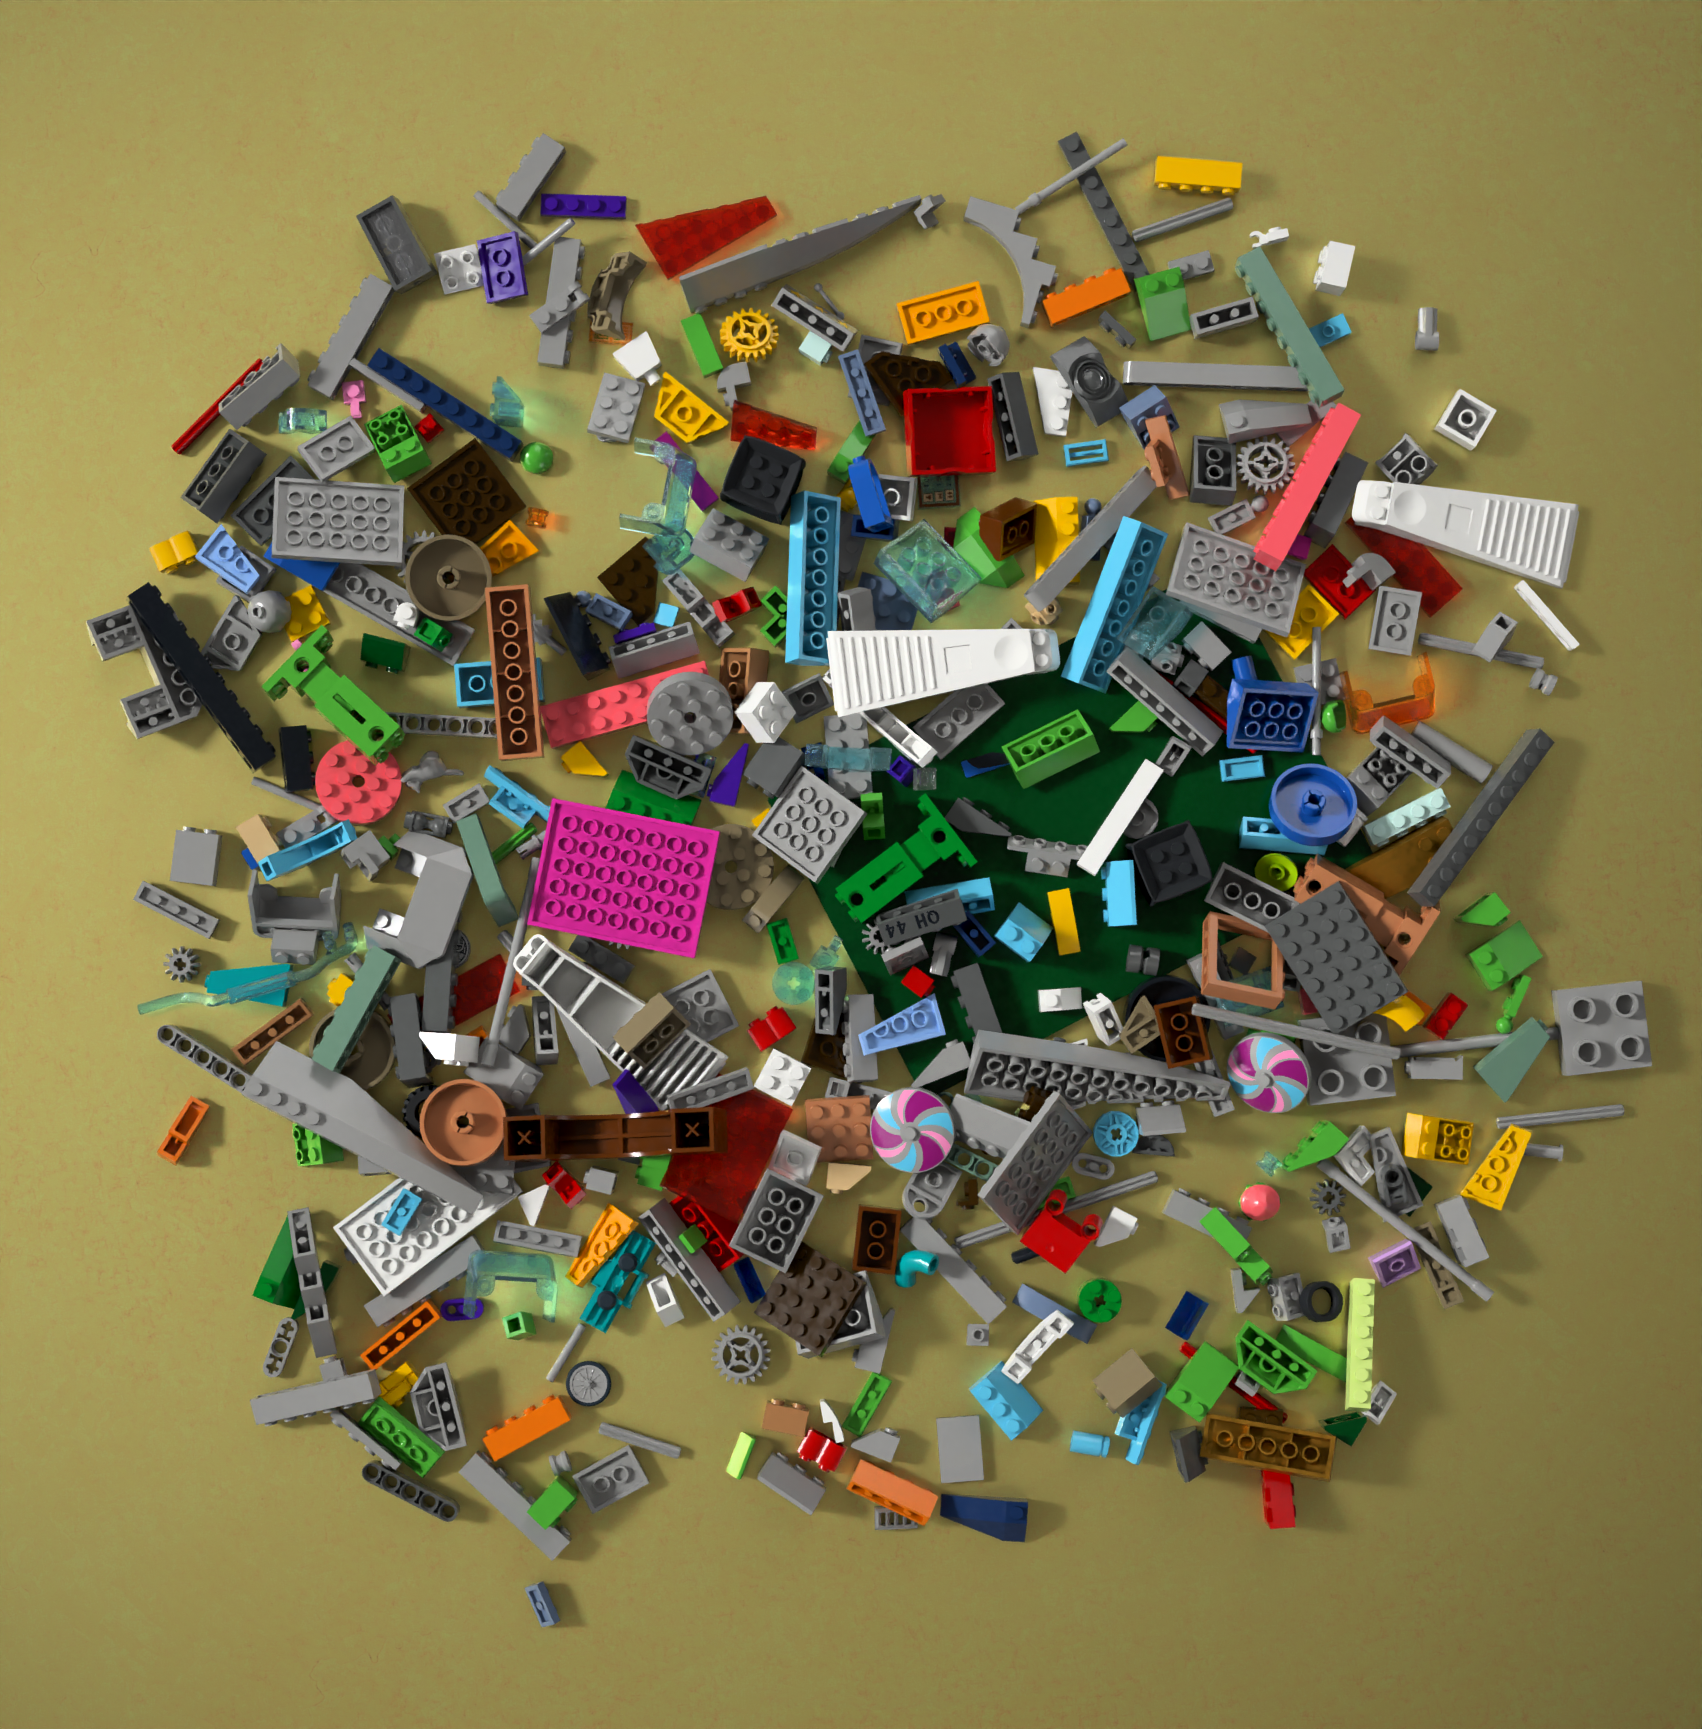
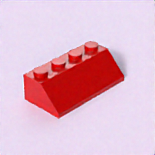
[669,1178,744,1272]

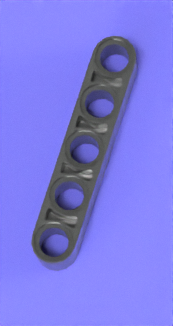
[362,1460,460,1522]

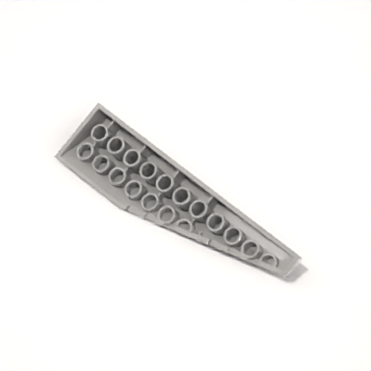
[679,195,921,314]
[964,1030,1230,1105]
[242,1041,483,1215]

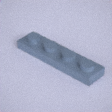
[838,349,886,437]

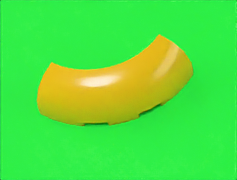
[1373,995,1425,1032]

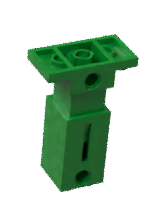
[835,793,978,924]

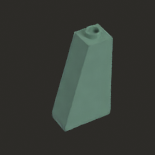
[1473,1017,1550,1103]

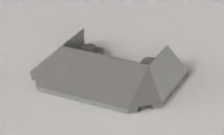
[86,605,202,739]
[363,831,474,969]

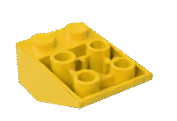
[1401,1113,1474,1165]

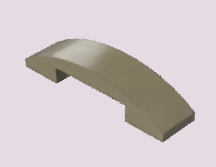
[1413,1221,1464,1309]

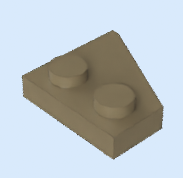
[1119,995,1160,1054]

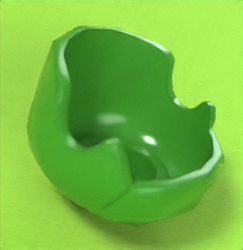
[520,442,553,474]
[1321,700,1346,733]

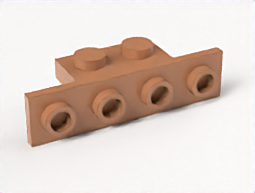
[1144,415,1190,500]

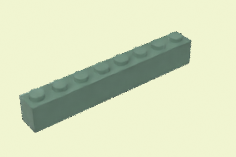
[1235,247,1345,408]

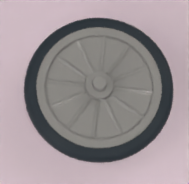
[566,1361,611,1406]

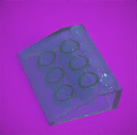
[873,519,982,623]

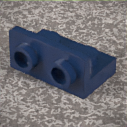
[938,342,976,388]

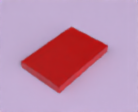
[1303,544,1376,620]

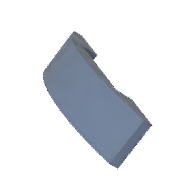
[1012,1283,1097,1344]

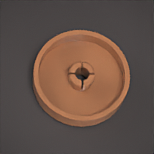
[420,1079,507,1167]

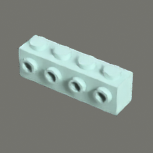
[1361,788,1451,847]

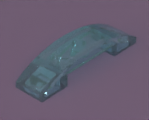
[805,744,892,771]

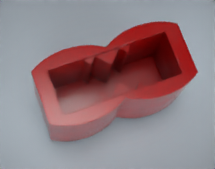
[747,1006,797,1052]
[797,1427,847,1473]

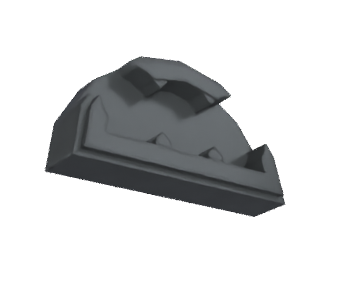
[1132,1135,1175,1157]

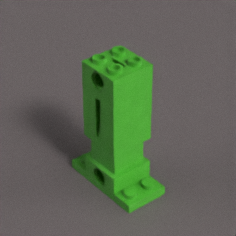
[261,625,405,766]

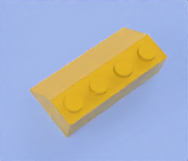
[1034,497,1080,585]

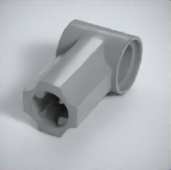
[1415,307,1439,351]
[929,932,958,977]

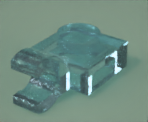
[810,935,842,969]

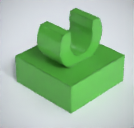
[378,834,400,861]

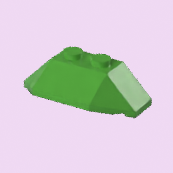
[953,507,1025,588]
[1235,1320,1318,1394]

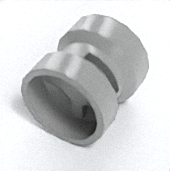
[1529,668,1558,696]

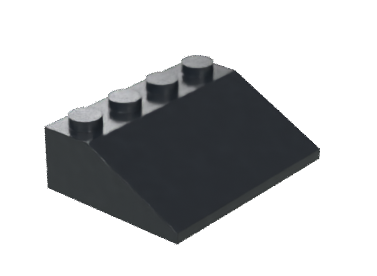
[544,592,612,681]

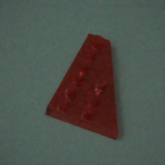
[635,196,777,280]

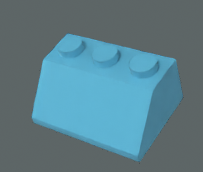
[1101,860,1137,927]
[969,1361,1043,1441]

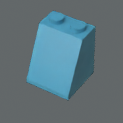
[993,902,1053,962]

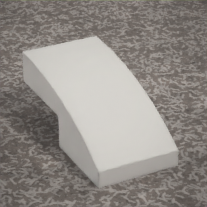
[820,1399,844,1443]

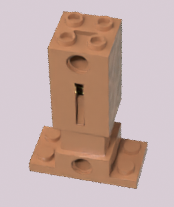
[1293,854,1441,976]

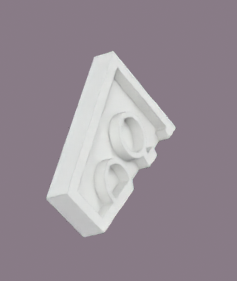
[1033,367,1072,437]

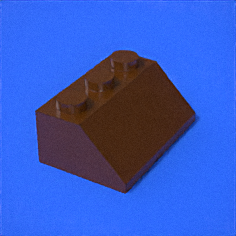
[979,497,1037,562]
[1154,996,1213,1069]

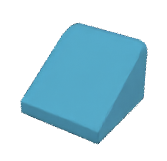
[653,602,680,628]

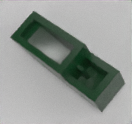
[291,1260,342,1320]

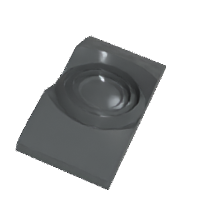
[1050,336,1128,428]

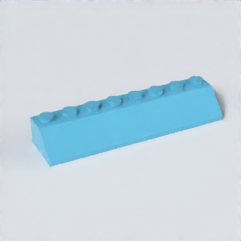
[785,490,841,666]
[1061,516,1168,694]

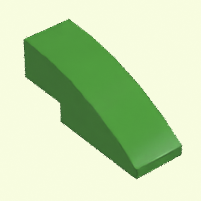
[681,314,723,378]

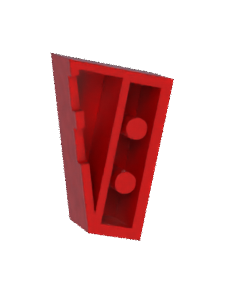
[1261,1470,1296,1529]

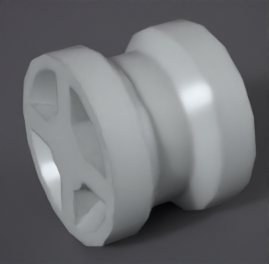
[549,1451,572,1476]

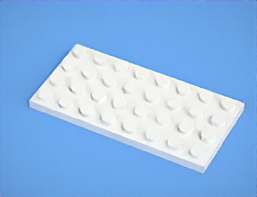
[333,1164,523,1297]

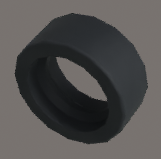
[1300,1281,1343,1322]

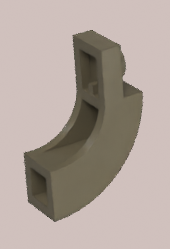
[742,865,805,933]

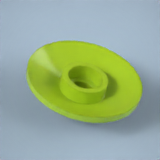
[1255,853,1298,891]

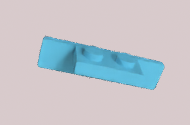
[484,765,551,829]
[1114,1380,1167,1465]

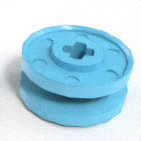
[1093,1111,1139,1157]

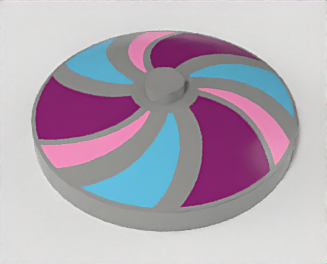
[1227,1032,1312,1113]
[870,1087,956,1173]

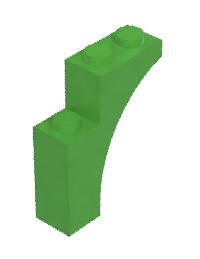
[1199,1207,1273,1286]

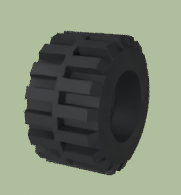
[402,1085,438,1139]

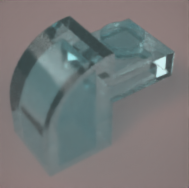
[278,408,327,434]

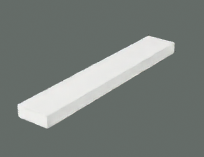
[1077,759,1164,876]

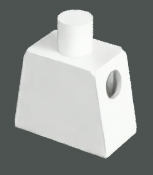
[613,331,662,386]

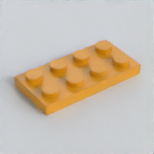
[897,281,990,345]

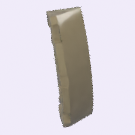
[587,251,647,340]

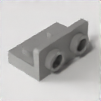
[1268,1273,1305,1321]

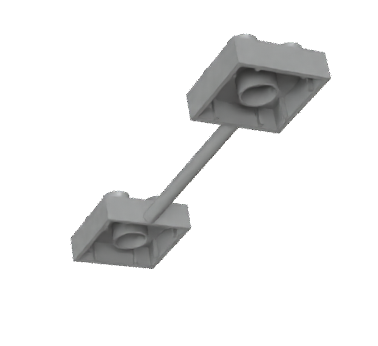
[1297,981,1652,1106]

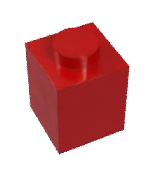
[901,965,935,998]

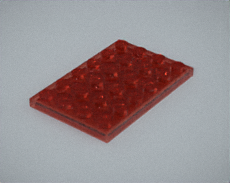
[659,1073,793,1224]

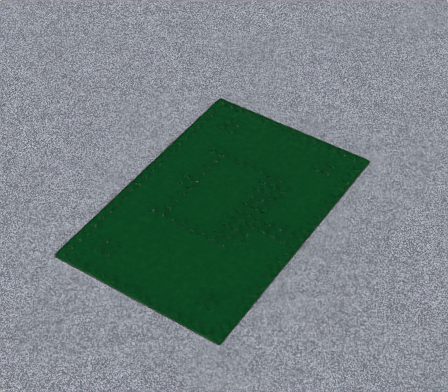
[768,589,1373,1095]

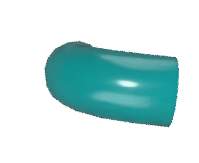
[895,1250,939,1288]

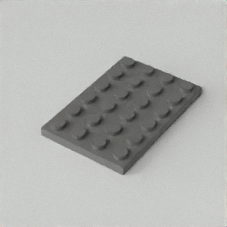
[1265,881,1408,1034]

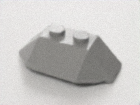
[410,1362,467,1451]

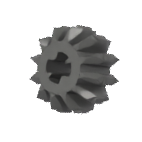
[1309,1179,1346,1216]

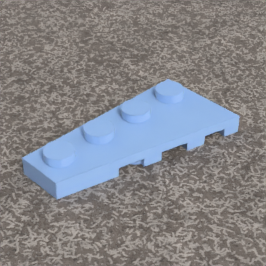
[858,993,946,1056]

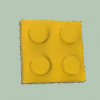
[284,585,331,642]

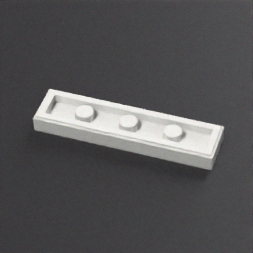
[1514,580,1579,651]

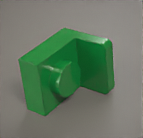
[414,617,453,652]

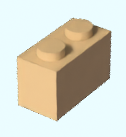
[236,814,283,864]

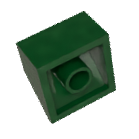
[360,633,411,674]

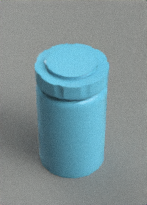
[1070,1430,1110,1458]

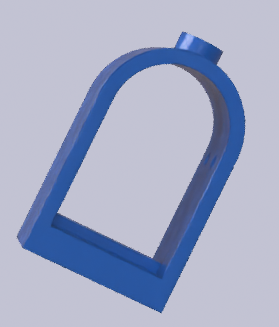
[848,456,894,533]

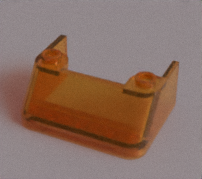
[1340,652,1435,734]

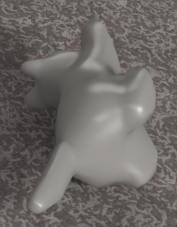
[401,751,464,793]

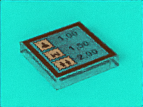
[916,475,961,510]

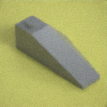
[1219,399,1312,444]

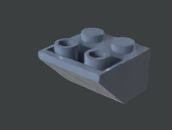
[1119,385,1180,450]

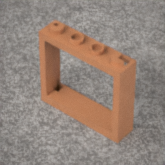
[1201,911,1285,1010]

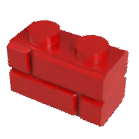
[1423,992,1468,1040]

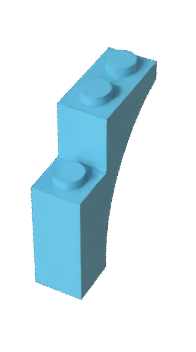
[258,819,357,881]

